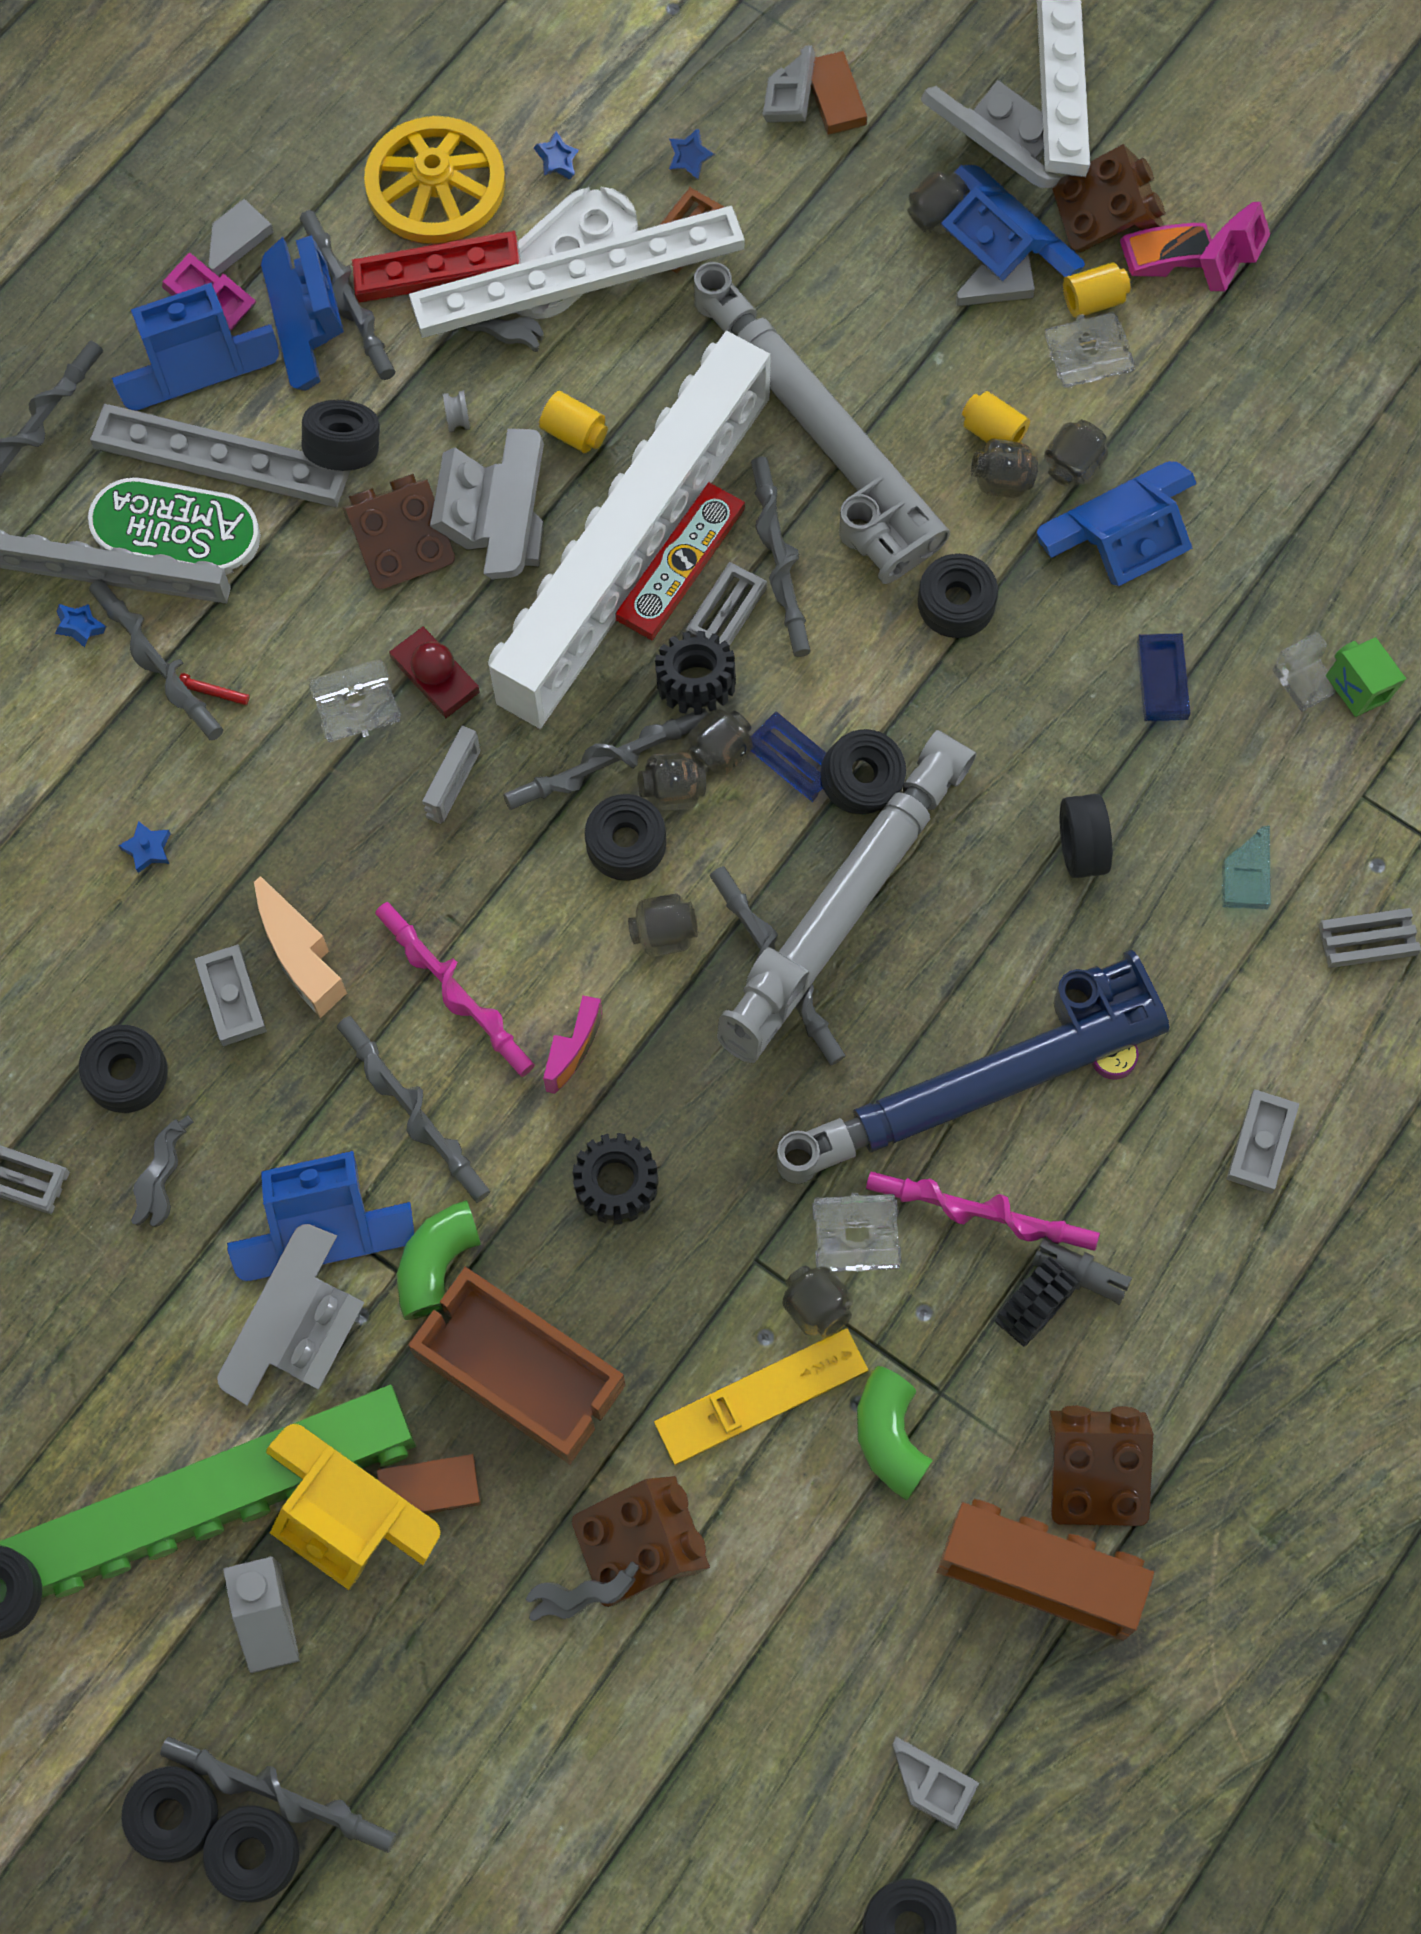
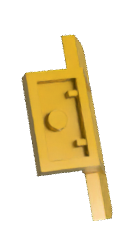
[266,1424,441,1590]

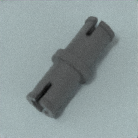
[1032,1237,1132,1305]

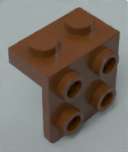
[1052,144,1166,253]
[342,473,455,589]
[1049,1405,1154,1526]
[572,1476,710,1607]

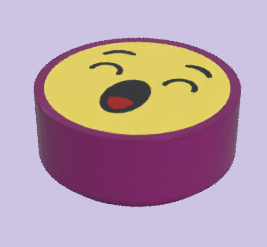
[1092,1045,1139,1080]

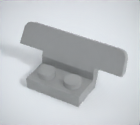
[921,80,1061,188]
[430,429,544,579]
[217,1224,365,1406]

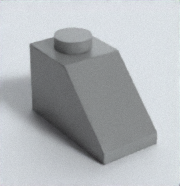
[223,1556,300,1674]

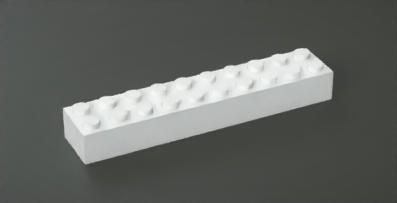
[488,331,771,729]

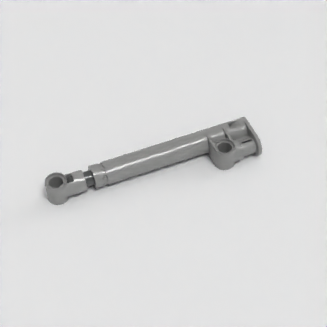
[694,262,950,584]
[717,730,977,1063]

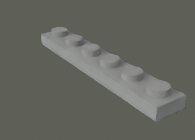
[90,404,350,508]
[0,530,231,604]

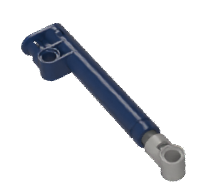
[777,950,1169,1184]

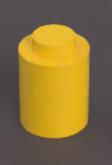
[1063,262,1131,318]
[539,391,608,453]
[962,391,1030,456]

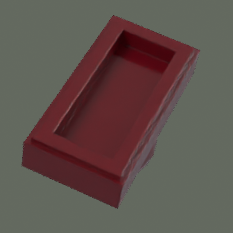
[389,626,480,719]

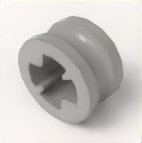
[443,391,470,433]

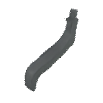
[464,317,543,352]
[131,1115,194,1227]
[526,1561,639,1621]

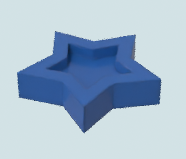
[669,129,716,179]
[533,131,579,179]
[55,604,106,648]
[118,821,171,873]

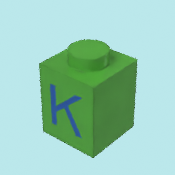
[1325,637,1406,717]

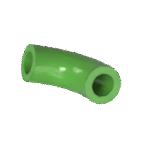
[396,1200,481,1320]
[857,1366,932,1500]

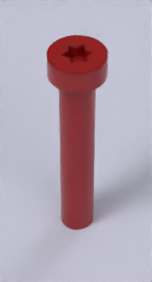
[179,673,250,705]

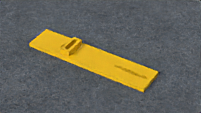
[654,1328,869,1466]

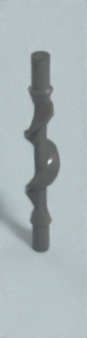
[300,210,395,380]
[0,340,103,478]
[751,457,811,657]
[89,579,223,741]
[503,707,711,810]
[710,866,846,1065]
[337,1016,491,1203]
[160,1737,397,1853]

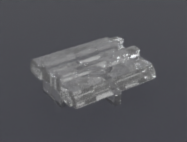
[1044,312,1135,388]
[309,658,402,743]
[812,1193,902,1273]

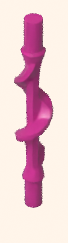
[375,902,535,1077]
[866,1171,1100,1251]

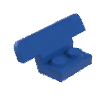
[941,165,1085,282]
[261,235,344,391]
[112,283,279,410]
[1037,461,1197,586]
[227,1151,415,1281]

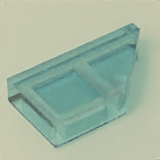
[1222,826,1271,909]

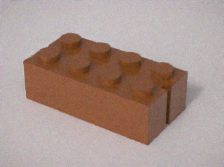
[408,1267,626,1465]
[936,1499,1155,1641]

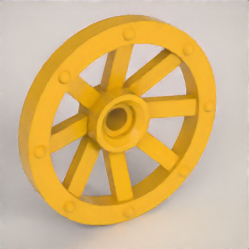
[364,116,505,244]

